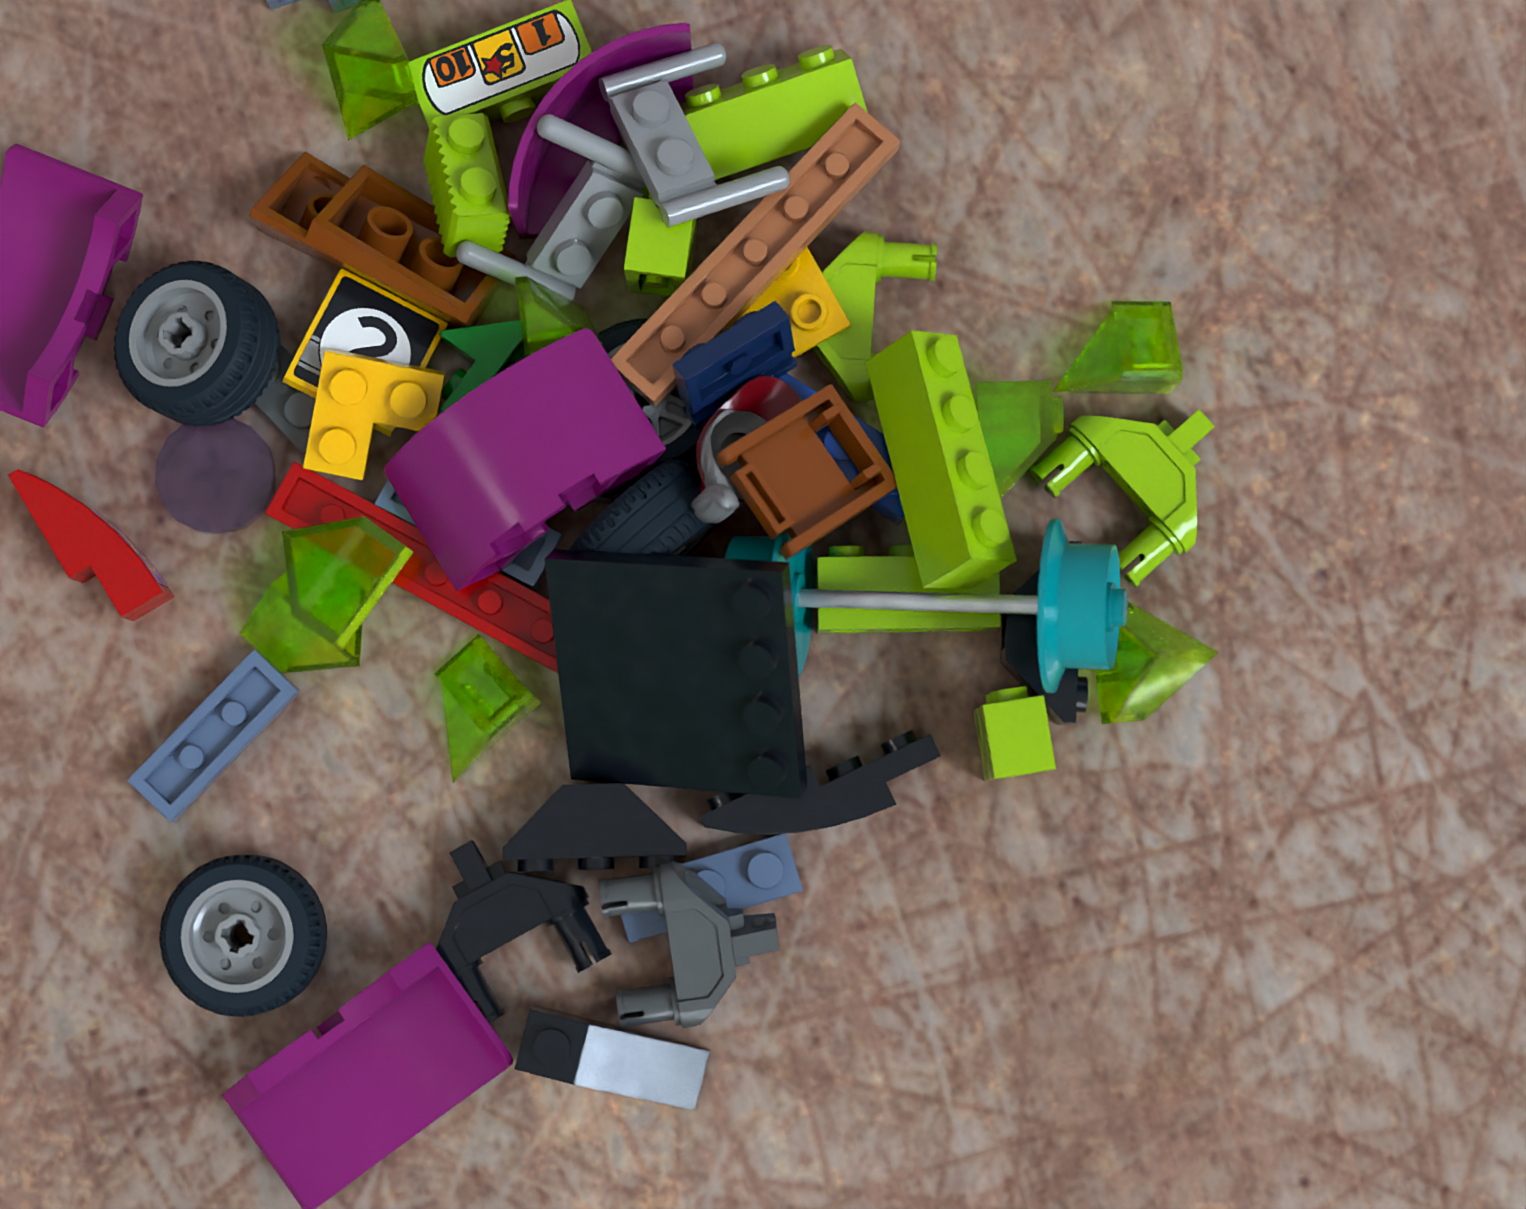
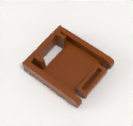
[715,384,897,560]

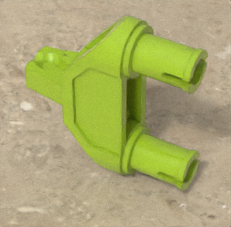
[812,231,937,403]
[1030,409,1215,588]

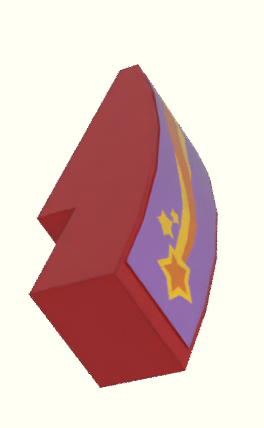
[8,469,175,621]

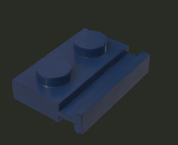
[672,300,798,428]

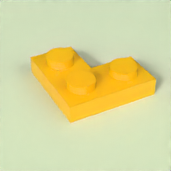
[303,348,446,480]

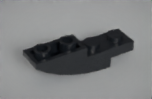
[699,729,941,835]

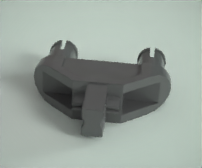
[599,861,780,1029]

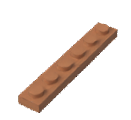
[611,102,900,408]

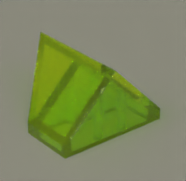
[322,0,419,141]
[515,276,602,358]
[1052,301,1183,394]
[282,516,414,651]
[240,545,367,674]
[1095,602,1219,724]
[435,633,541,783]

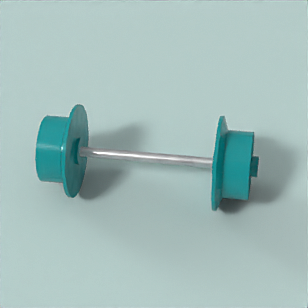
[725,518,1128,693]

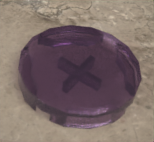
[155,418,276,534]

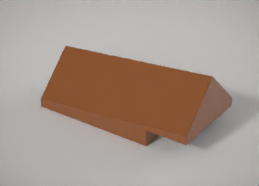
[249,151,516,329]

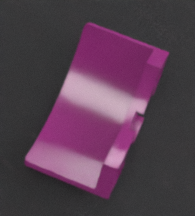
[508,23,693,239]
[0,144,143,428]
[385,328,666,591]
[222,942,513,1209]

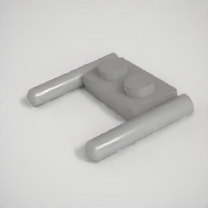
[599,43,790,227]
[456,114,646,307]

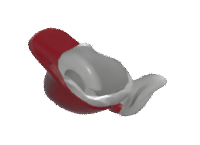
[691,376,801,524]

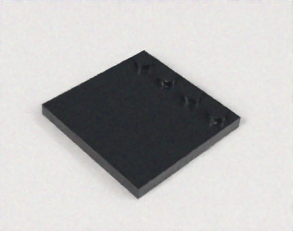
[545,549,808,798]

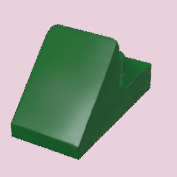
[438,320,535,412]

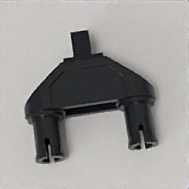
[436,840,612,1023]

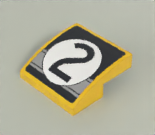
[282,268,448,437]

